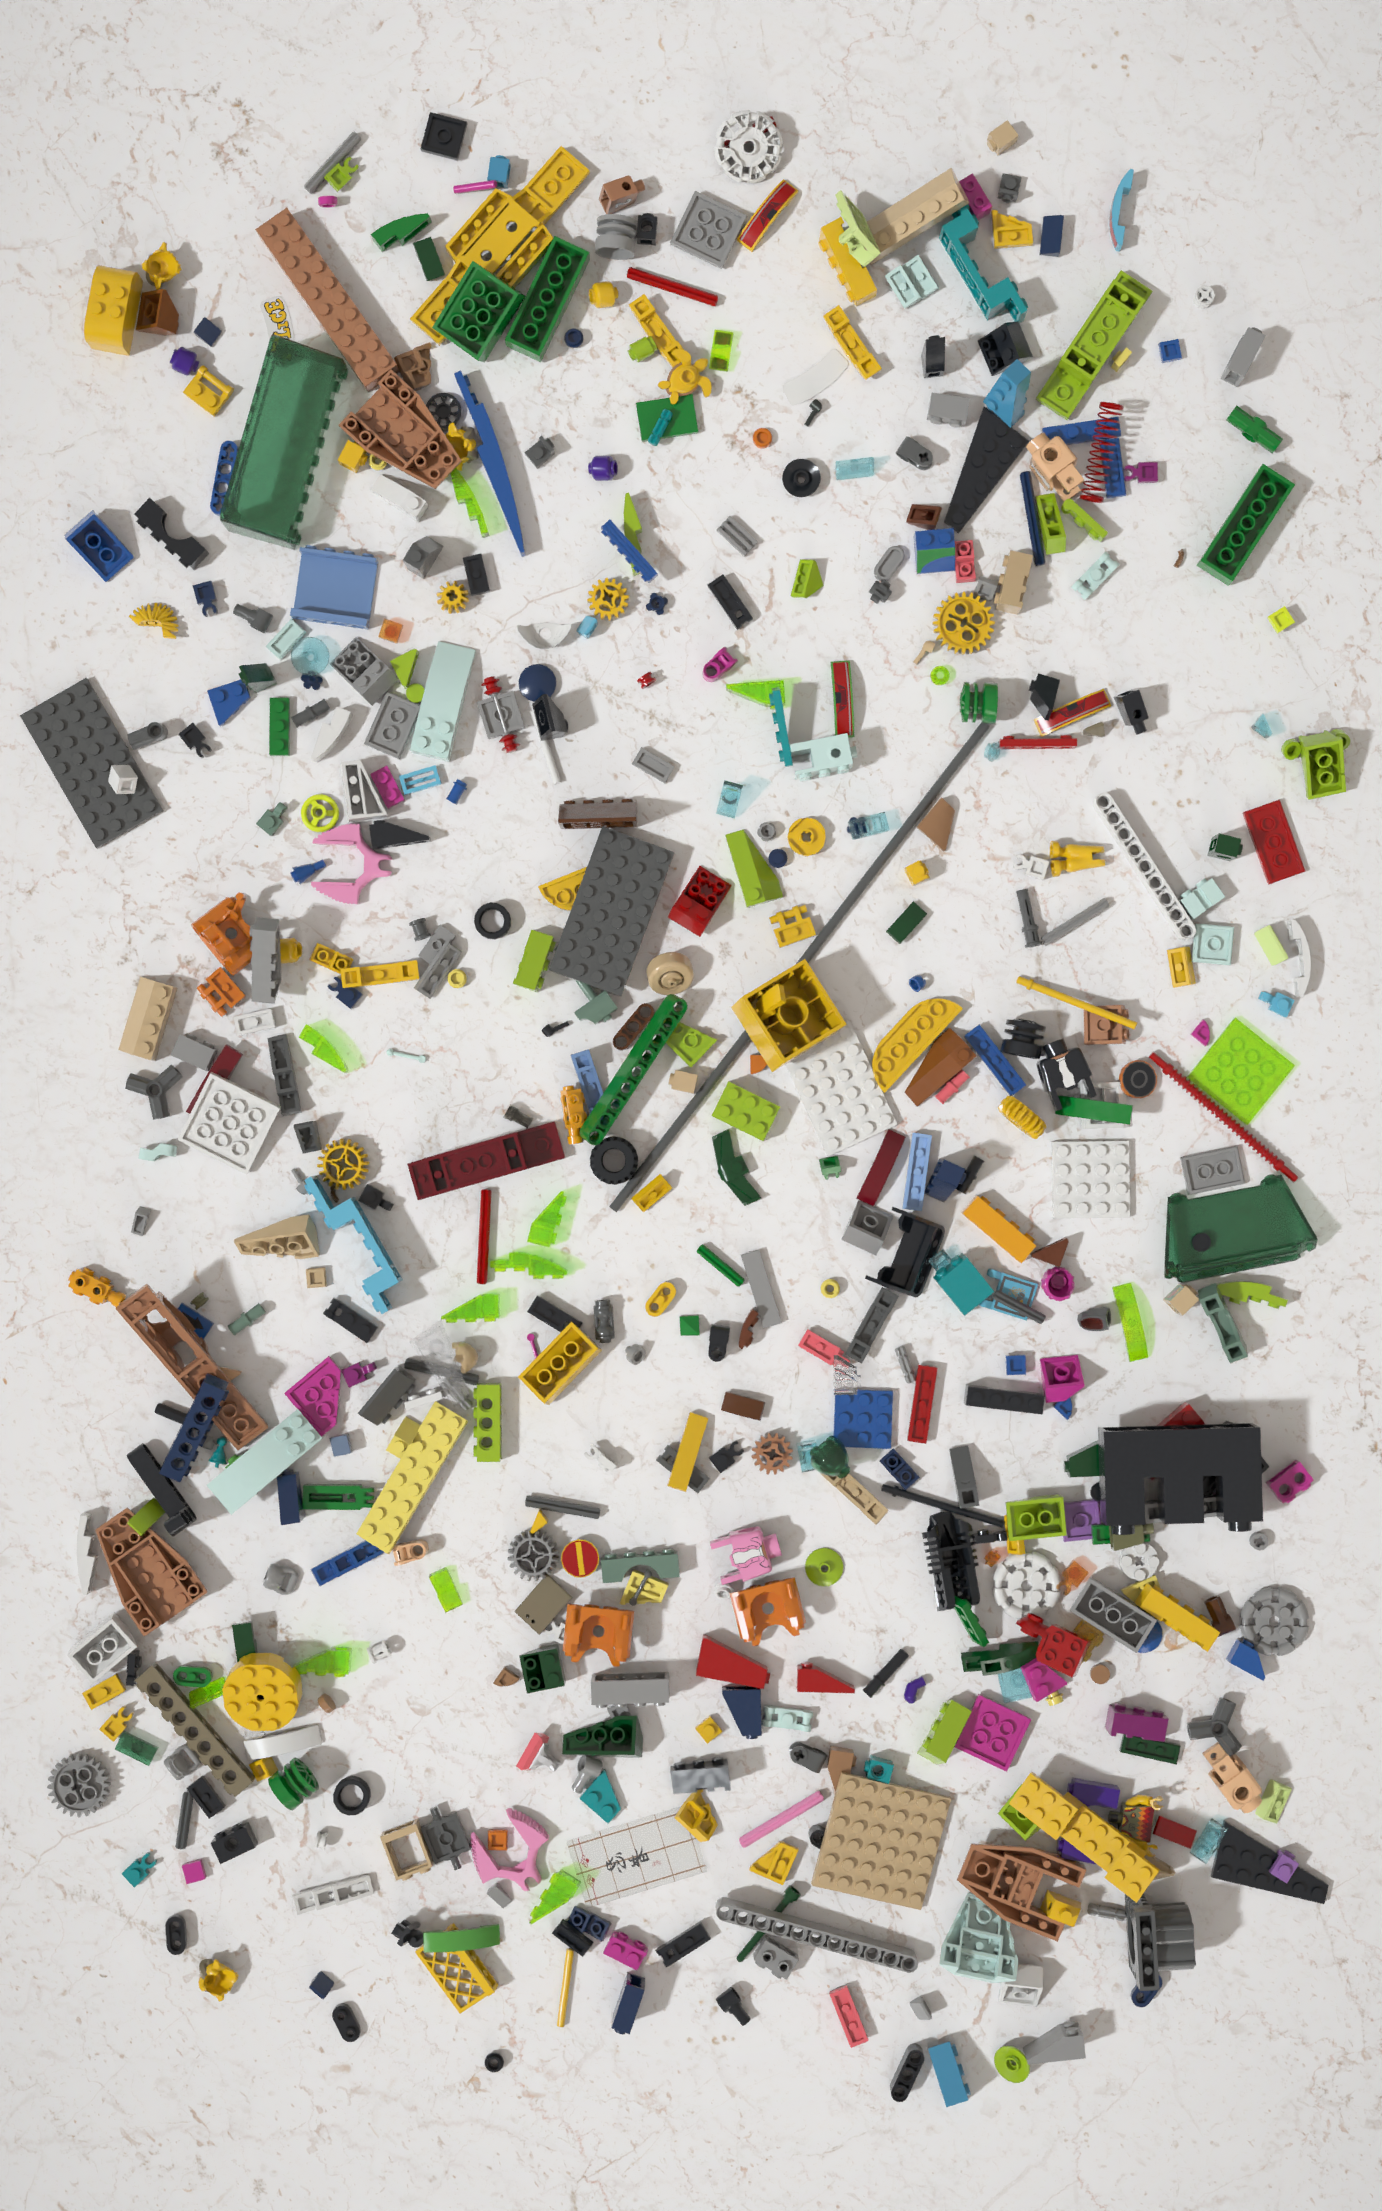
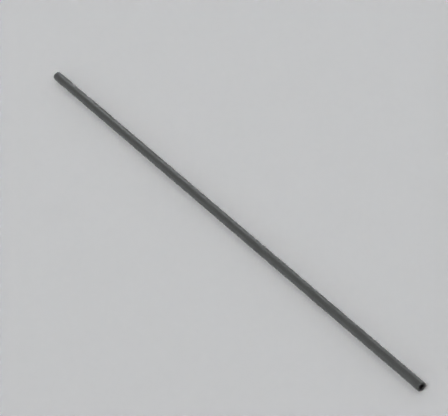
[609,722,990,1212]

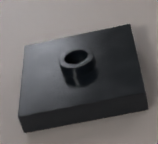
[420,112,468,161]

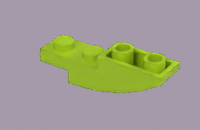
[1216,1281,1288,1309]

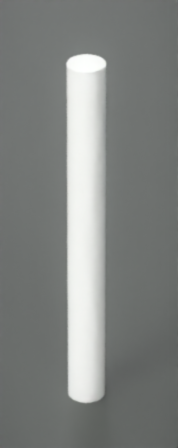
[530,710,561,784]

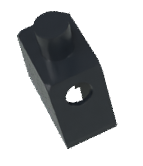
[1114,689,1149,735]

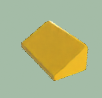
[1167,946,1196,988]

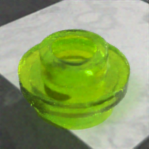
[930,666,950,685]

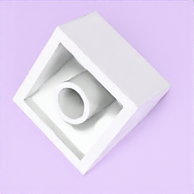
[998,1964,1043,2007]

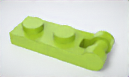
[1061,499,1108,542]

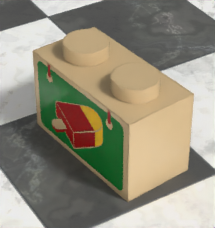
[1163,1284,1199,1316]

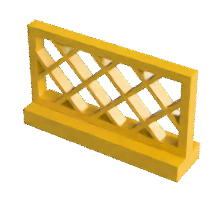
[415,1923,499,2014]

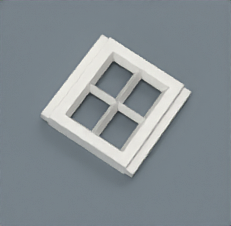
[1080,1082,1128,1129]

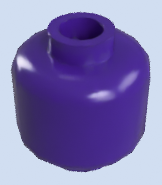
[170,347,199,376]
[588,455,618,481]

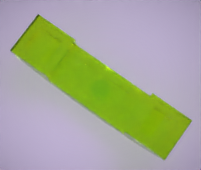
[1112,1283,1148,1362]

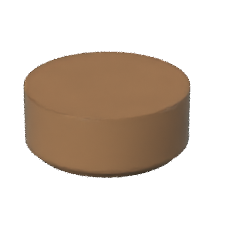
[1090,1664,1110,1684]
[318,1693,336,1713]

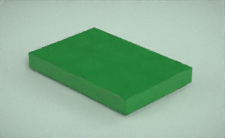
[636,394,698,442]

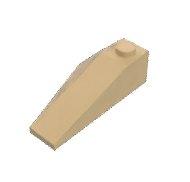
[234,1214,320,1259]

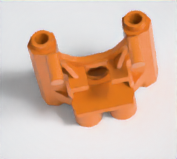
[191,892,252,976]
[730,1577,806,1646]
[563,1604,634,1667]

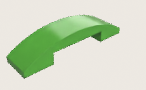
[423,1924,500,1952]

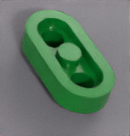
[173,1665,212,1687]

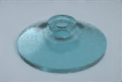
[291,637,329,676]

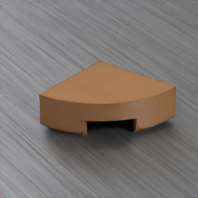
[493,1667,520,1686]

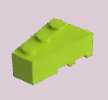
[513,929,556,992]
[917,1700,972,1765]

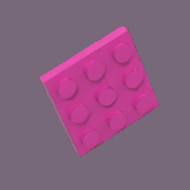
[954,1694,1031,1772]

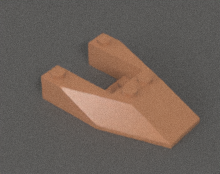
[957,1843,1086,1942]

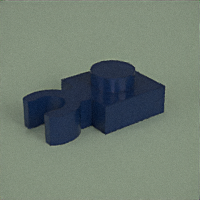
[192,580,218,617]
[328,977,363,1009]

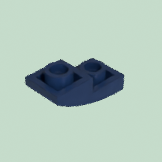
[880,1448,920,1490]
[567,1906,612,1942]

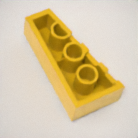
[818,217,877,307]
[1134,1583,1220,1652]

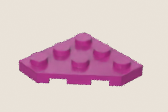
[284,1356,341,1437]

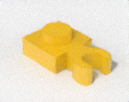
[99,1706,134,1742]

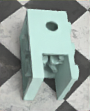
[790,733,858,782]

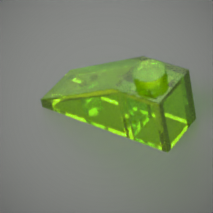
[726,680,785,710]

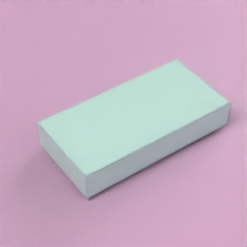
[266,618,306,660]

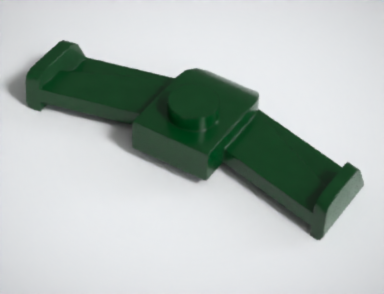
[712,1129,761,1206]

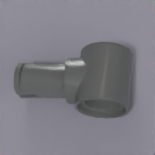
[233,604,273,633]

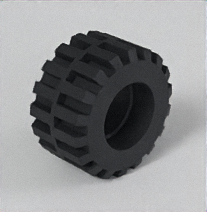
[590,1136,638,1185]

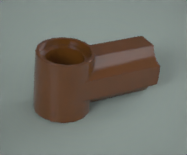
[1204,1595,1236,1637]

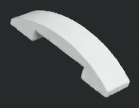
[1287,920,1311,998]
[243,1724,323,1760]

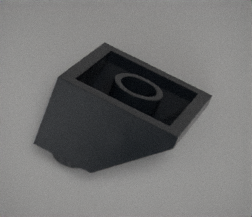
[532,694,568,741]

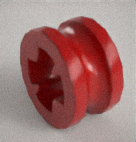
[637,671,656,689]

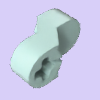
[138,1143,177,1161]

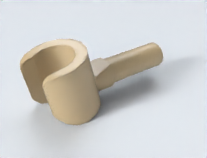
[913,641,935,665]

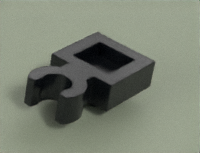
[178,723,212,758]
[709,1440,744,1473]
[973,1529,1008,1544]
[126,1650,142,1686]

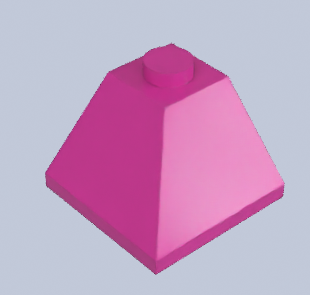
[1040,1355,1085,1403]

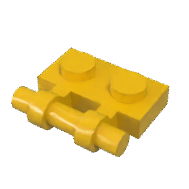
[769,905,816,948]

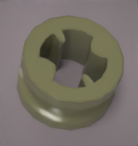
[190,1292,209,1310]

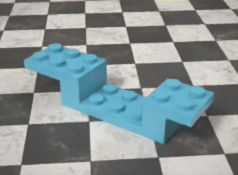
[304,1176,403,1314]

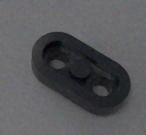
[165,1914,187,1955]
[332,2003,361,2042]

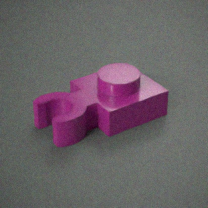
[1124,462,1158,483]

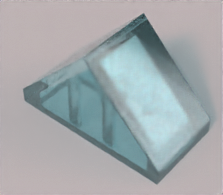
[796,1439,821,1473]

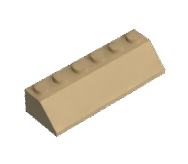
[864,168,970,265]

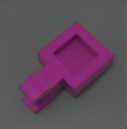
[341,1362,377,1388]

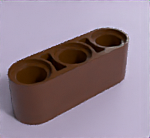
[613,1003,655,1051]

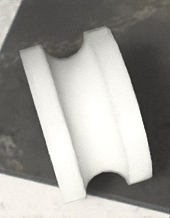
[314,1831,328,1850]

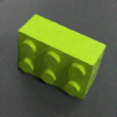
[712,1081,780,1141]

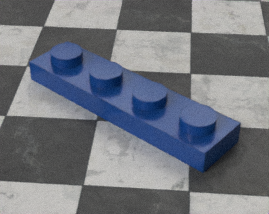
[1042,416,1121,445]
[964,1025,1026,1096]

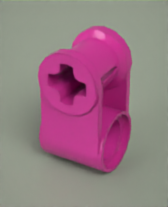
[702,647,738,682]

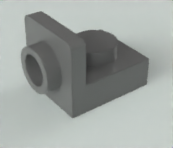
[997,173,1021,203]
[525,435,555,469]

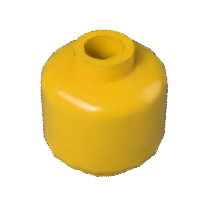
[589,281,618,308]
[280,938,302,964]

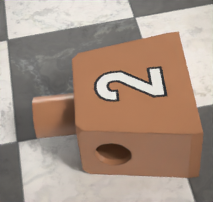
[599,175,645,214]

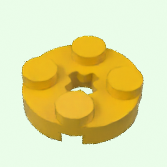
[787,818,826,857]

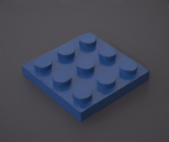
[833,1389,893,1449]

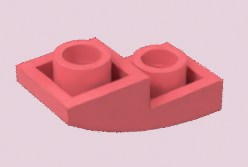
[955,540,976,583]

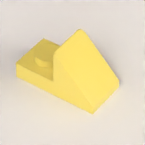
[386,1417,421,1459]

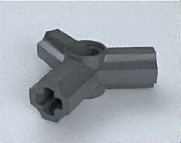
[125,1064,183,1120]
[1187,1697,1242,1756]

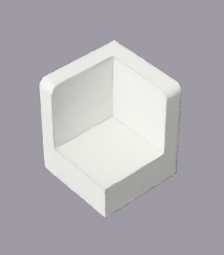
[108,765,138,794]

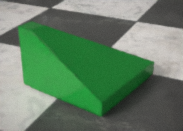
[680,1315,700,1336]

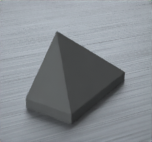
[294,1121,322,1154]

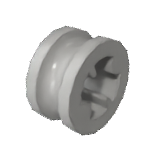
[1249,1532,1268,1550]

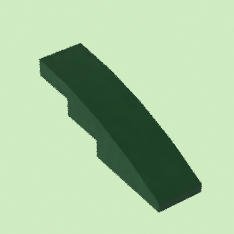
[232,1621,258,1662]

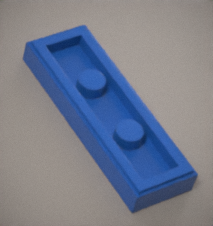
[1099,438,1126,499]

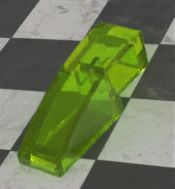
[299,1024,349,1073]

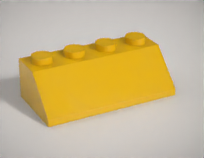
[518,1322,602,1405]

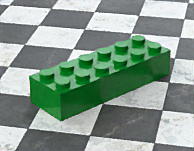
[505,236,590,363]
[1196,464,1295,586]

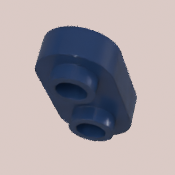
[1131,1975,1162,2007]

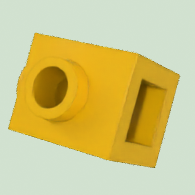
[338,440,368,473]

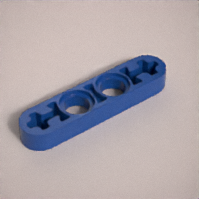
[210,441,239,516]

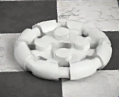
[714,110,783,183]
[992,1551,1061,1619]

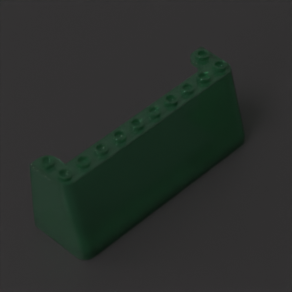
[220,334,348,550]

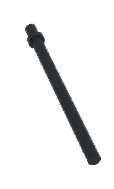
[881,1484,1004,1528]

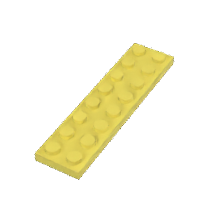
[356,1401,468,1554]

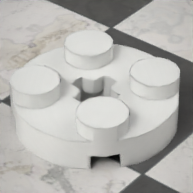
[1120,1542,1159,1581]

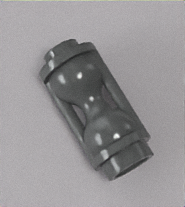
[593,1299,615,1343]

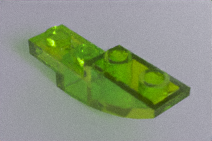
[490,1252,568,1279]

